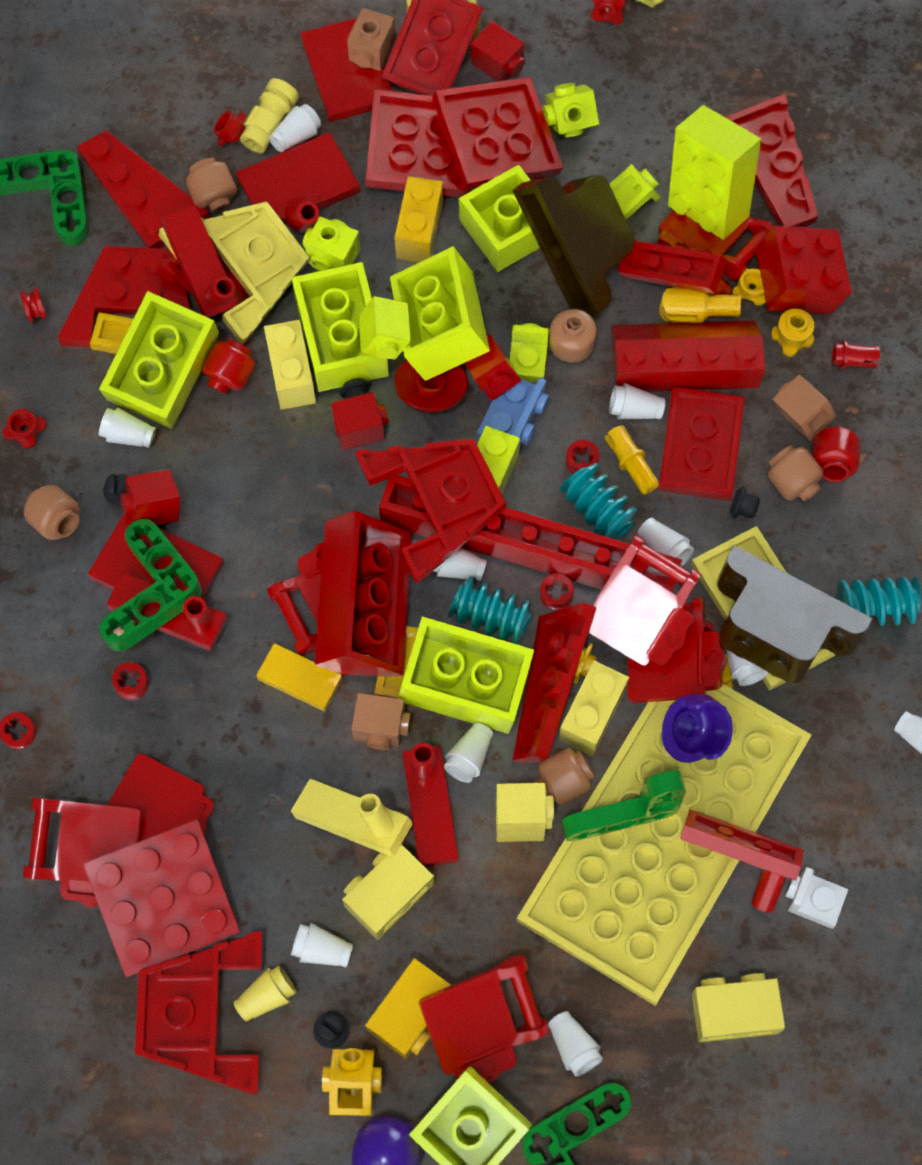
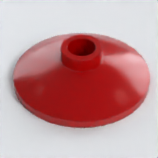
[394,360,467,412]

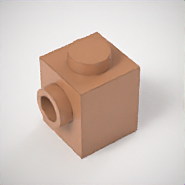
[347,8,396,71]
[772,374,836,441]
[351,693,411,750]

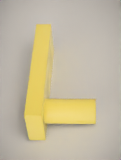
[291,779,413,858]

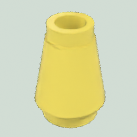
[233,965,297,1022]

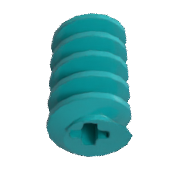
[559,463,638,541]
[448,575,533,645]
[836,576,921,627]

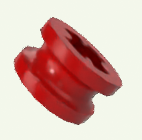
[20,287,47,323]
[565,440,599,474]
[539,573,574,611]
[112,662,149,700]
[0,712,36,750]

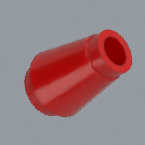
[285,197,320,233]

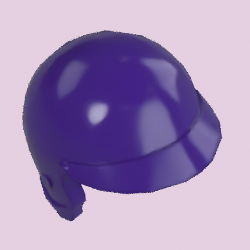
[662,694,733,763]
[351,1116,424,1165]

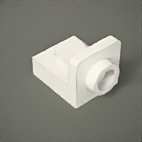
[785,867,848,929]

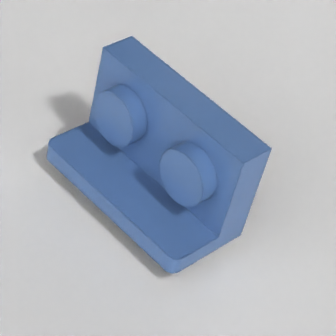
[476,378,550,447]

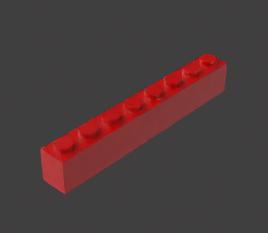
[379,475,682,593]

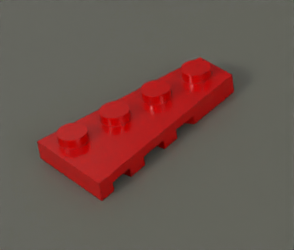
[725,94,818,228]
[77,130,210,248]
[512,602,596,765]

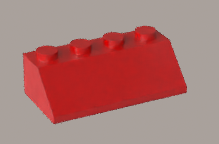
[611,320,765,392]
[315,510,412,677]

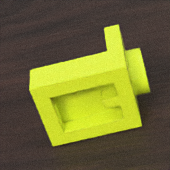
[609,164,661,220]
[510,323,549,383]

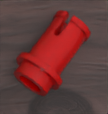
[831,340,880,369]

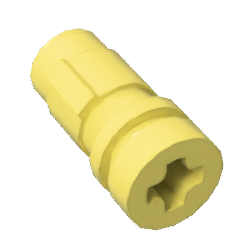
[240,78,300,154]

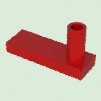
[160,204,239,318]
[617,240,732,295]
[106,572,228,651]
[402,743,458,868]
[680,809,804,913]

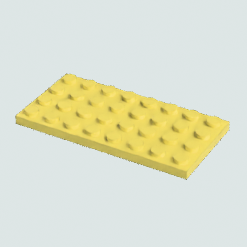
[516,684,812,1006]

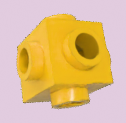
[322,1048,382,1116]

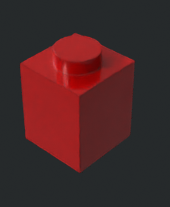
[471,21,525,82]
[465,334,522,401]
[331,392,389,451]
[120,469,180,525]

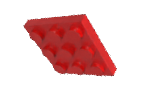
[432,77,563,190]
[365,89,471,198]
[83,819,240,978]

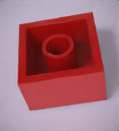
[755,226,852,314]

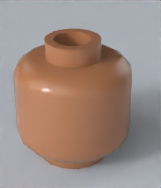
[185,158,237,214]
[549,309,597,363]
[768,445,823,502]
[24,484,80,540]
[534,747,596,806]

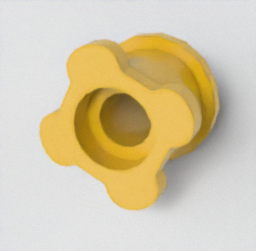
[771,309,814,357]

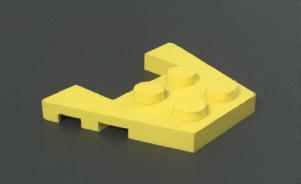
[159,202,309,344]

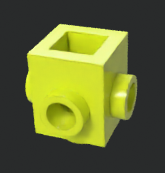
[542,83,599,137]
[302,216,361,271]

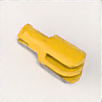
[659,287,741,323]

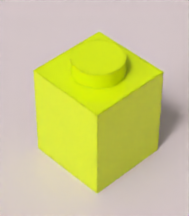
[359,296,411,360]

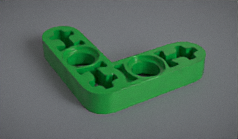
[0,150,89,246]
[99,519,202,651]
[561,770,686,841]
[522,1083,631,1165]

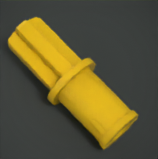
[605,425,659,495]

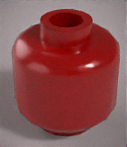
[201,338,256,395]
[812,426,860,482]

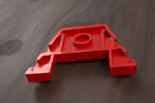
[58,246,191,347]
[355,439,506,584]
[135,931,263,1095]

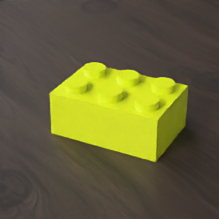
[668,105,761,240]
[390,246,490,381]
[292,262,389,392]
[99,291,219,429]
[398,616,534,734]

